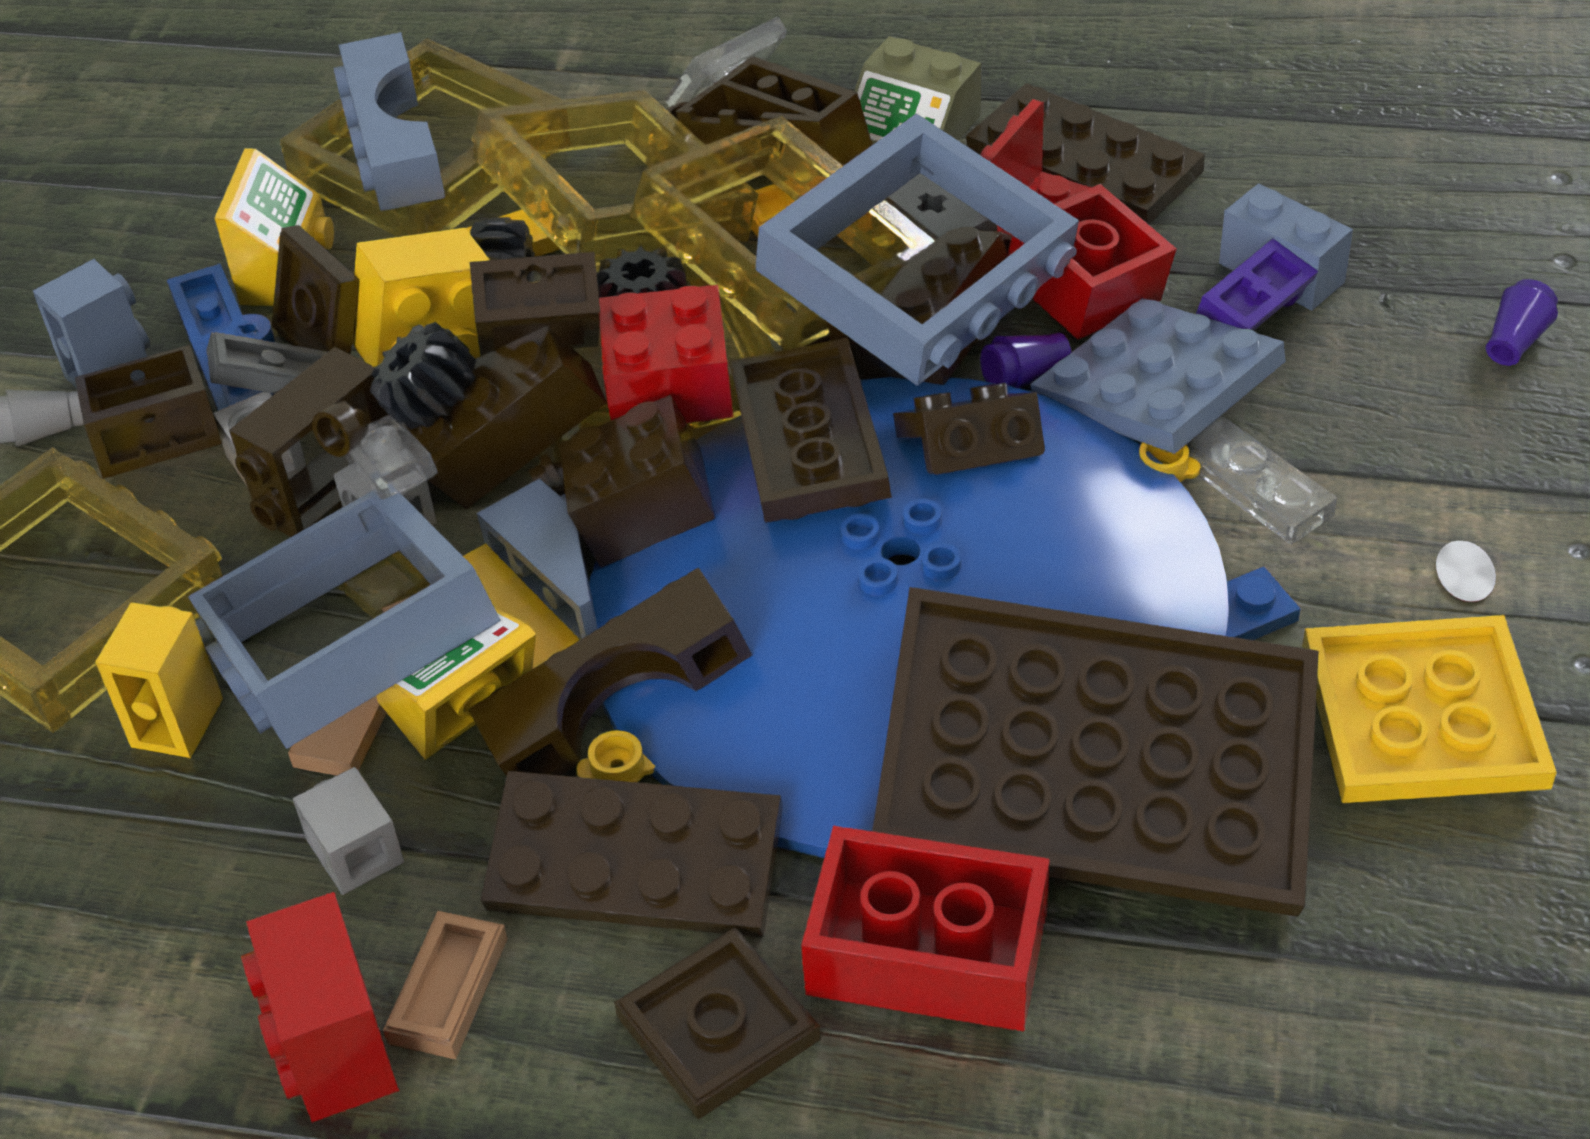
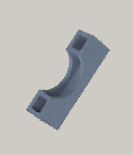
[333,32,445,212]

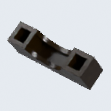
[468,567,753,776]

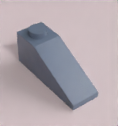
[477,478,598,640]

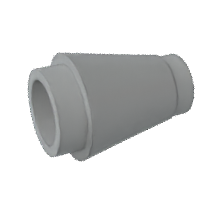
[0,390,83,447]

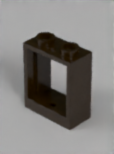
[470,252,600,356]
[75,345,222,479]
[229,347,398,537]

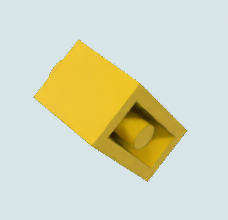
[95,602,223,758]

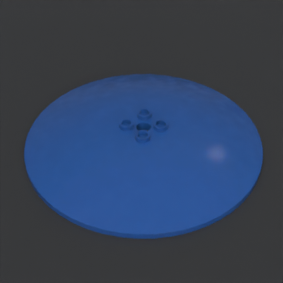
[589,377,1229,858]

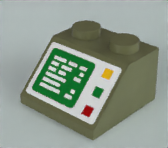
[854,36,981,144]

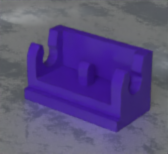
[1196,239,1318,331]

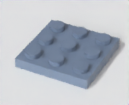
[1031,298,1286,454]

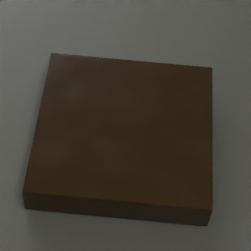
[272,225,359,355]
[614,927,821,1120]

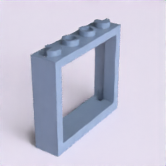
[755,113,1079,386]
[188,481,501,749]

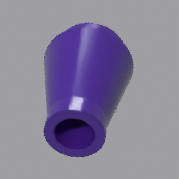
[1486,279,1558,366]
[980,333,1071,389]

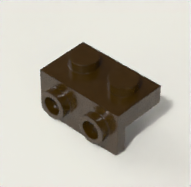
[893,383,1045,475]

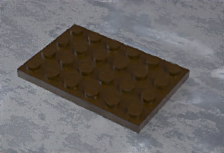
[872,587,1319,917]

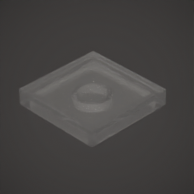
[665,16,788,107]

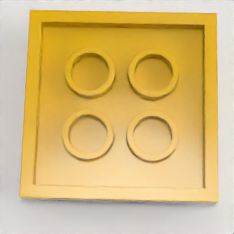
[1302,615,1557,803]

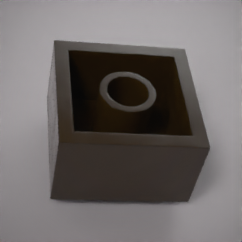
[559,394,715,568]

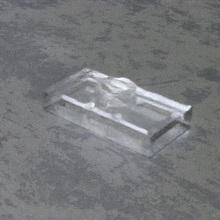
[344,415,438,500]

